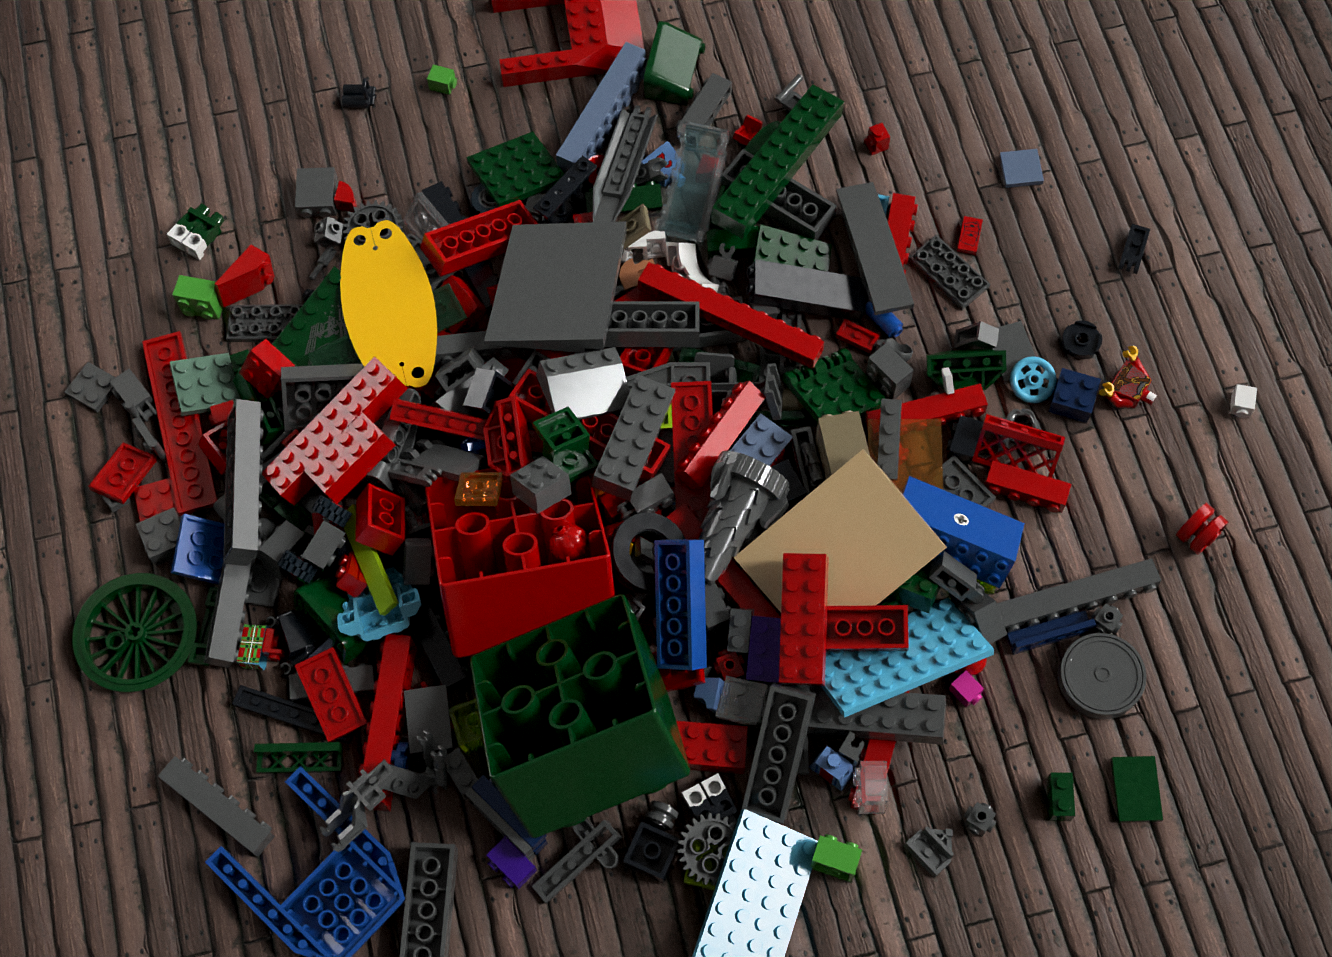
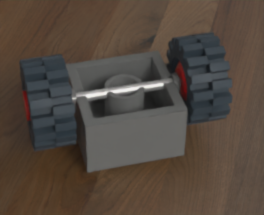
[277,495,352,583]

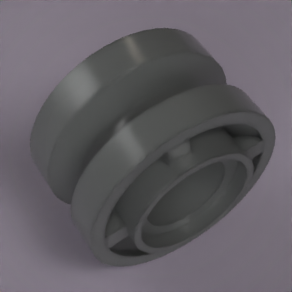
[644,801,679,830]

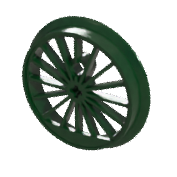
[73,573,197,692]

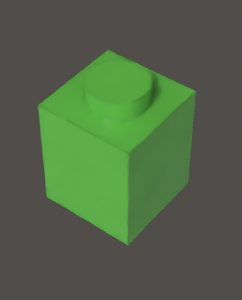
[427,64,457,95]

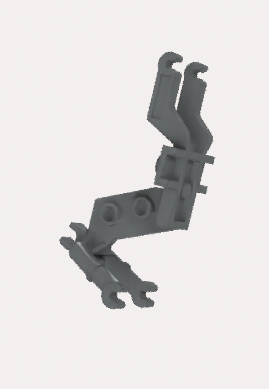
[319,729,448,852]

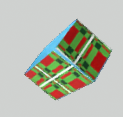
[237,624,269,670]

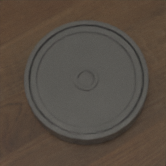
[1058,633,1146,719]

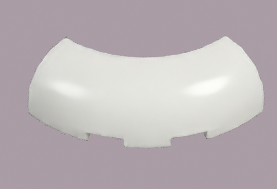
[666,242,719,292]

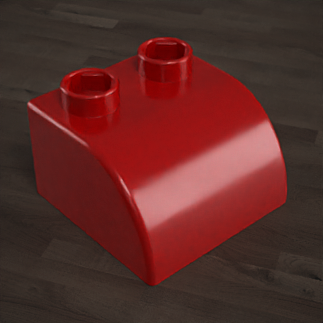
[425,461,615,658]

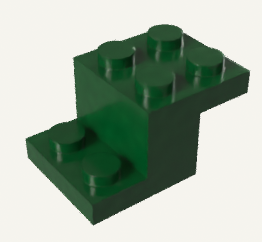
[532,406,599,483]

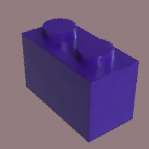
[486,837,537,889]

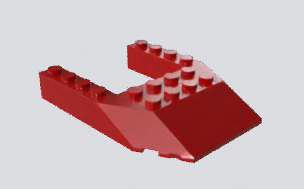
[492,0,644,87]

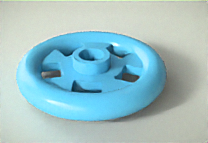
[1010,356,1057,403]

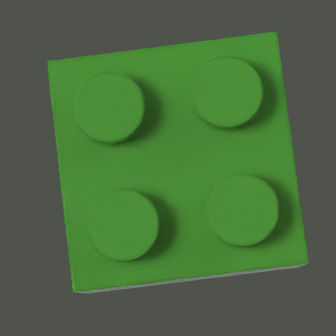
[172,275,223,320]
[810,834,862,883]

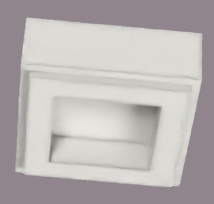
[941,367,954,394]

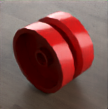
[1176,502,1229,555]

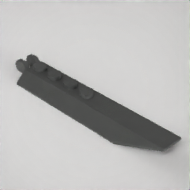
[593,105,658,222]

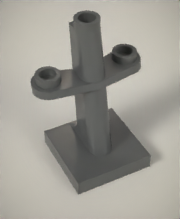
[711,363,784,420]

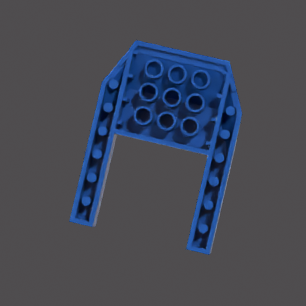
[205,766,405,957]

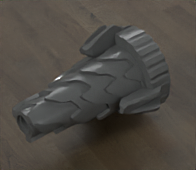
[698,450,790,586]

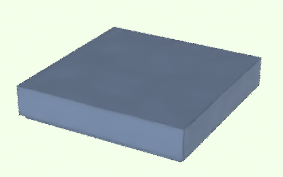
[999,149,1044,188]

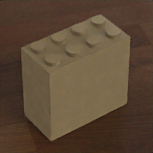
[815,411,870,480]

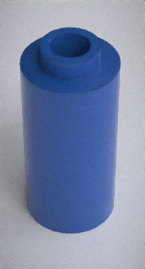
[865,302,903,338]

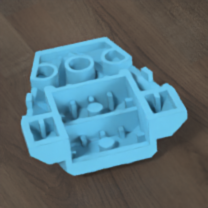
[337,567,421,641]

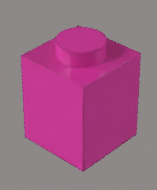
[949,671,984,708]

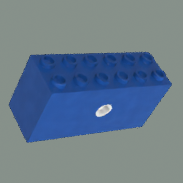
[901,476,1025,588]

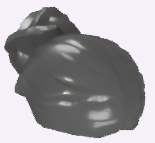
[873,339,913,362]

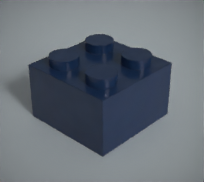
[1048,368,1101,423]

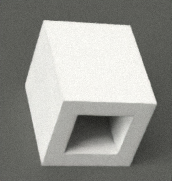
[1229,384,1257,418]

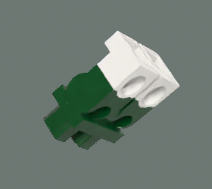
[167,203,224,260]

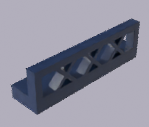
[1006,611,1096,655]

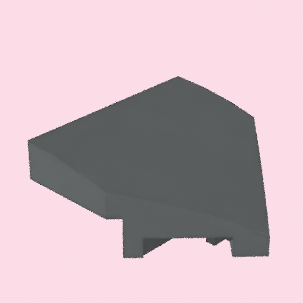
[903,827,953,878]

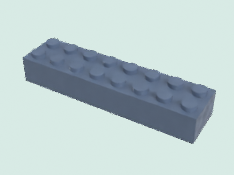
[556,42,647,174]

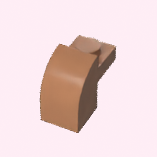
[619,258,655,294]

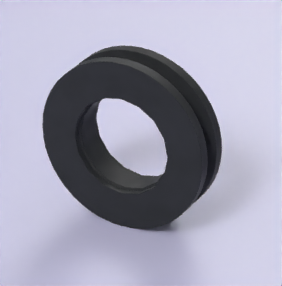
[608,512,685,594]

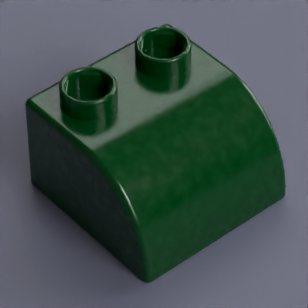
[470,594,690,838]

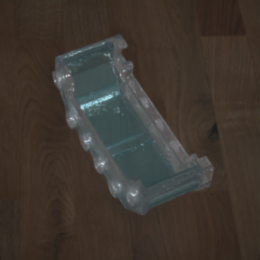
[655,121,729,245]

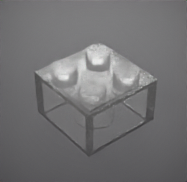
[853,761,889,814]

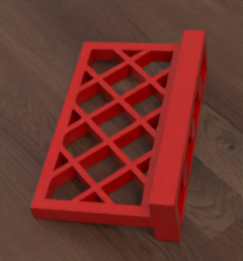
[972,414,1065,478]

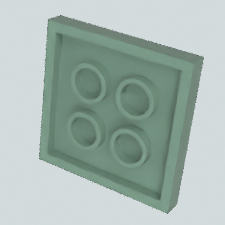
[170,353,240,416]

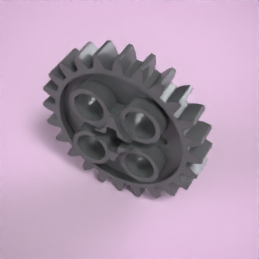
[342,200,404,250]
[675,813,736,886]

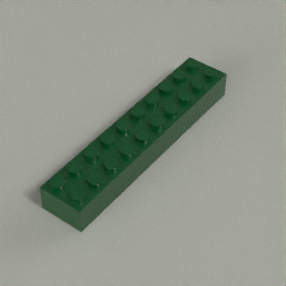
[711,84,845,239]

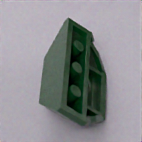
[926,349,1007,391]

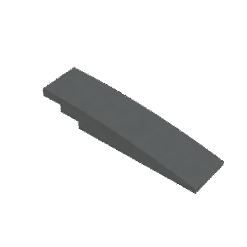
[836,182,914,315]

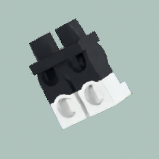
[682,773,738,840]

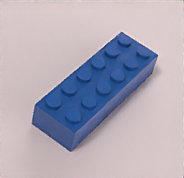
[654,539,707,670]

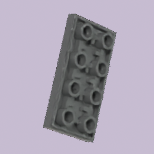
[908,235,990,310]
[226,304,304,342]

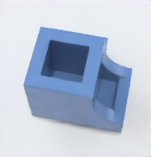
[694,678,731,715]

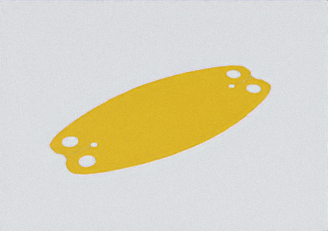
[340,220,437,388]

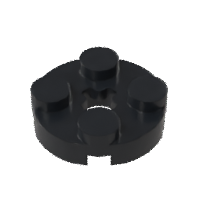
[1062,320,1102,359]

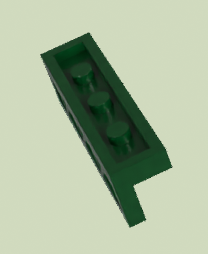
[254,742,343,774]

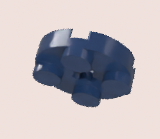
[391,742,412,770]

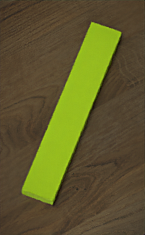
[344,504,399,616]

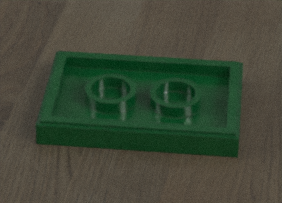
[1111,756,1163,823]

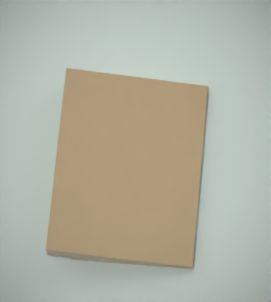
[734,449,947,612]

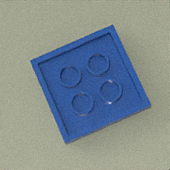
[171,514,224,584]

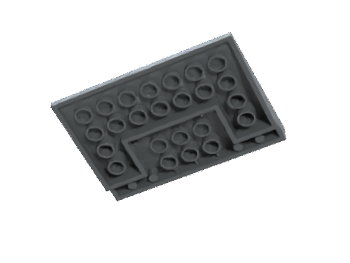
[484,221,627,353]

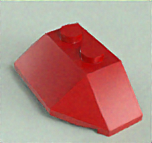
[483,396,533,478]

